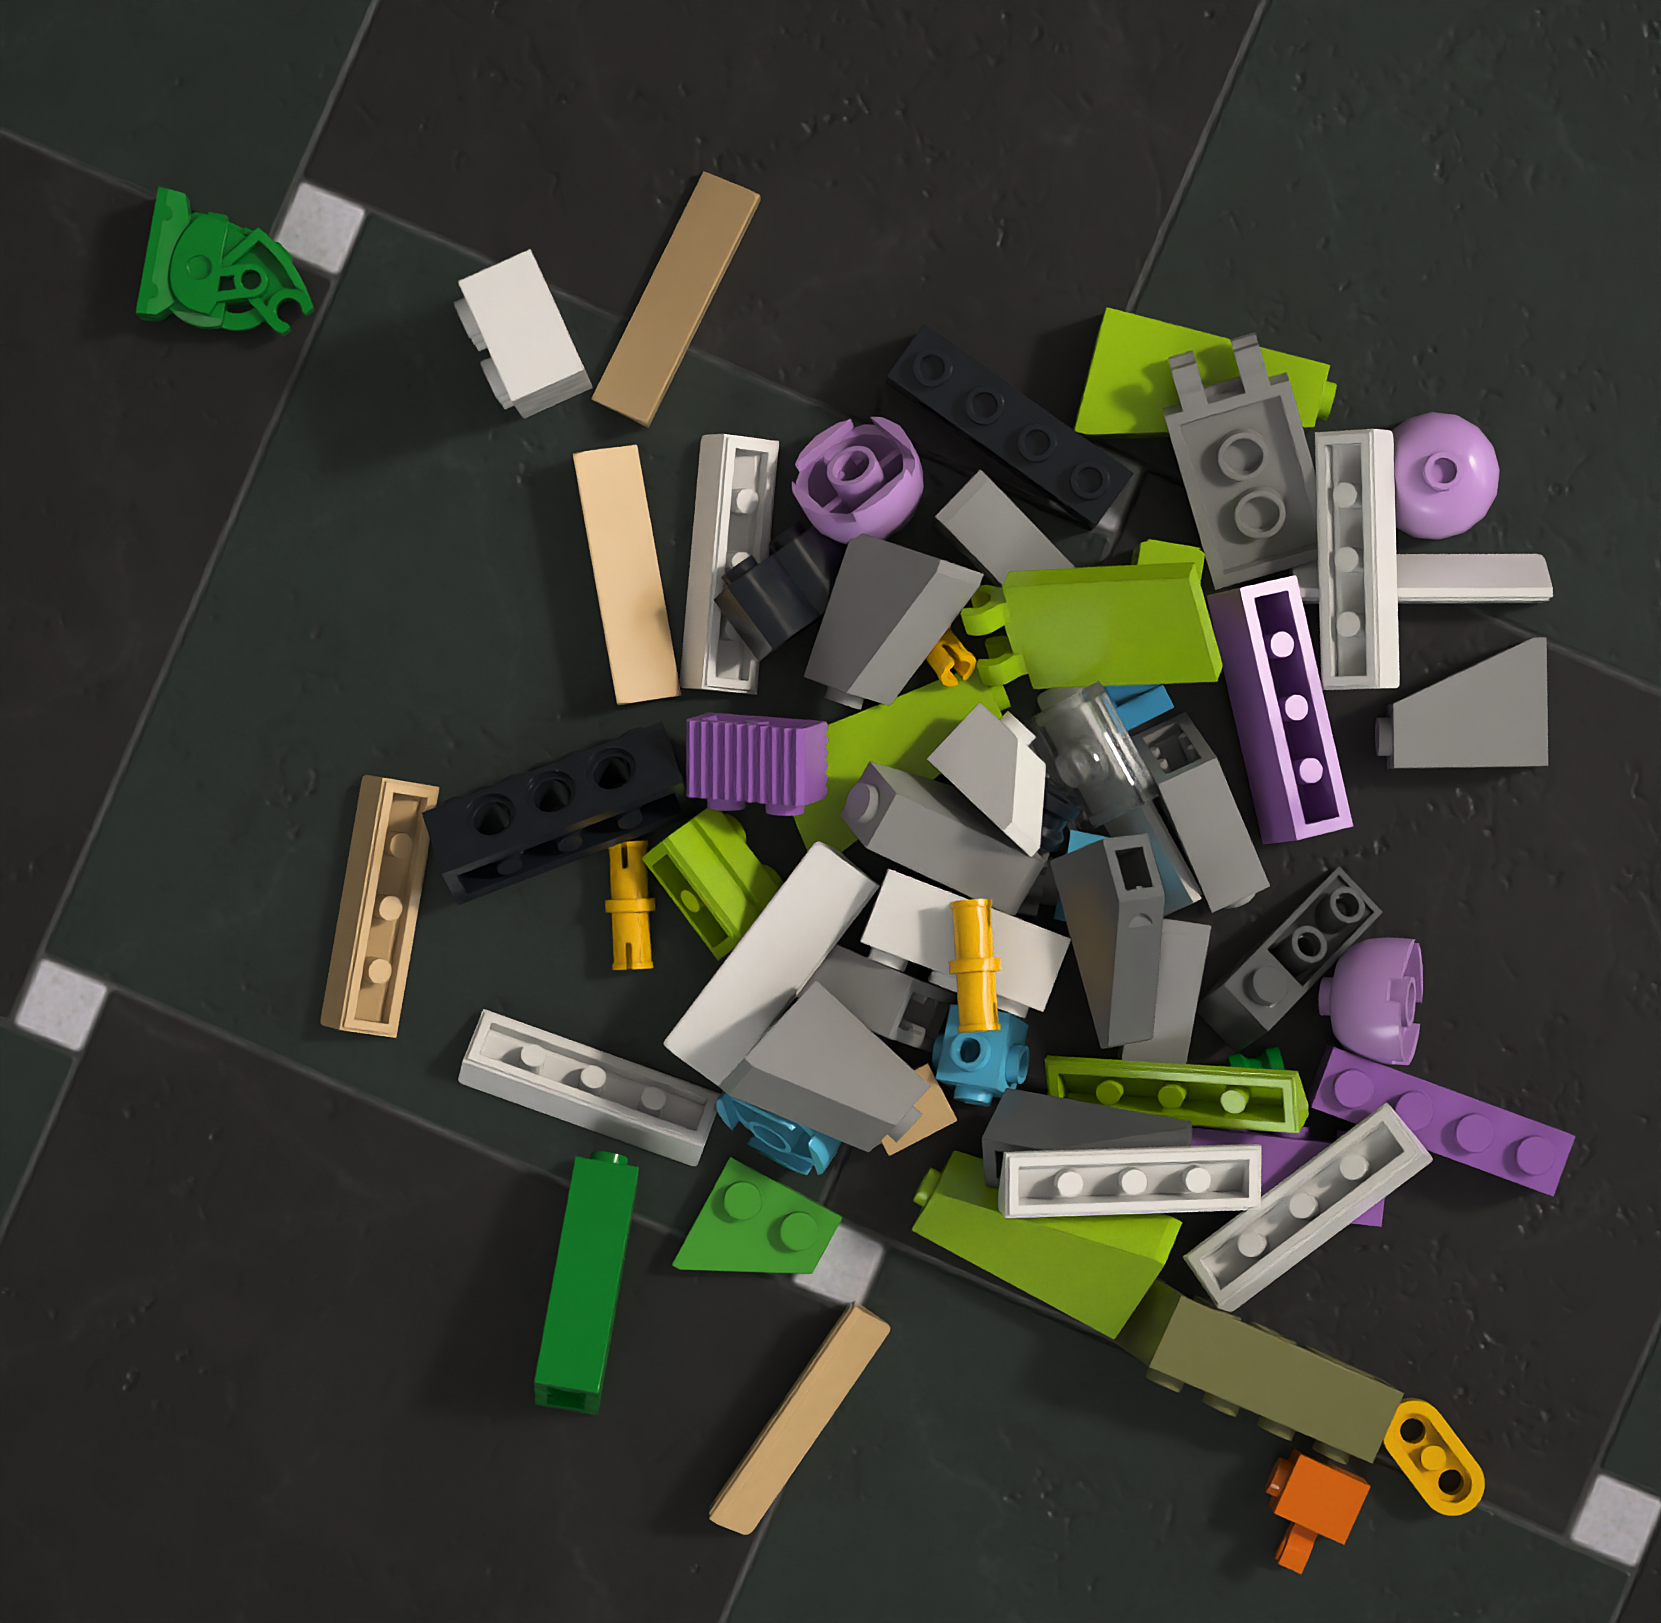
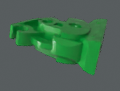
[136,186,315,337]

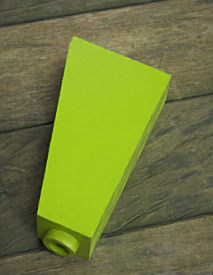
[1073,307,1337,440]
[793,665,1011,853]
[911,1150,1182,1340]

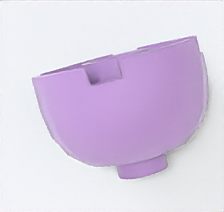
[1391,412,1500,540]
[792,417,924,545]
[1319,937,1423,1065]

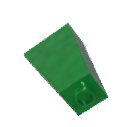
[534,1151,639,1415]

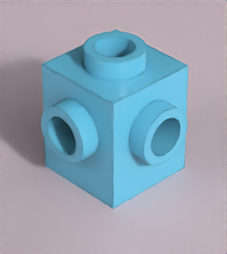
[932,1004,1030,1107]

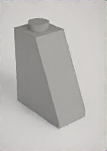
[932,470,1075,587]
[804,533,983,710]
[1375,637,1548,769]
[1128,712,1270,913]
[840,761,1046,916]
[1117,918,1211,1064]
[796,943,958,1053]
[719,980,930,1152]

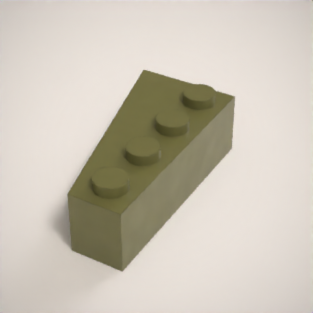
[1113,1277,1404,1465]

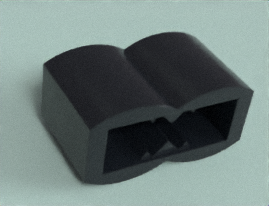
[714,522,845,661]

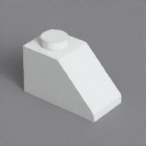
[927,703,1046,857]

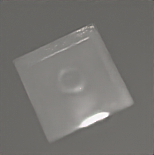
[1022,681,1160,833]

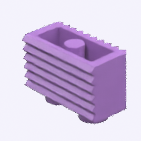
[686,712,828,816]

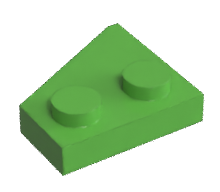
[672,1156,843,1274]

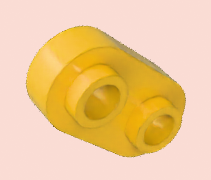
[1382,1398,1485,1516]

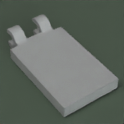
[1162,332,1318,590]

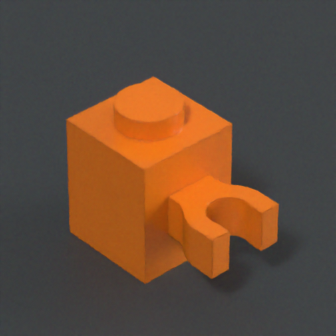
[1264,1447,1371,1574]

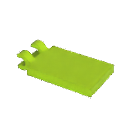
[960,562,1223,689]

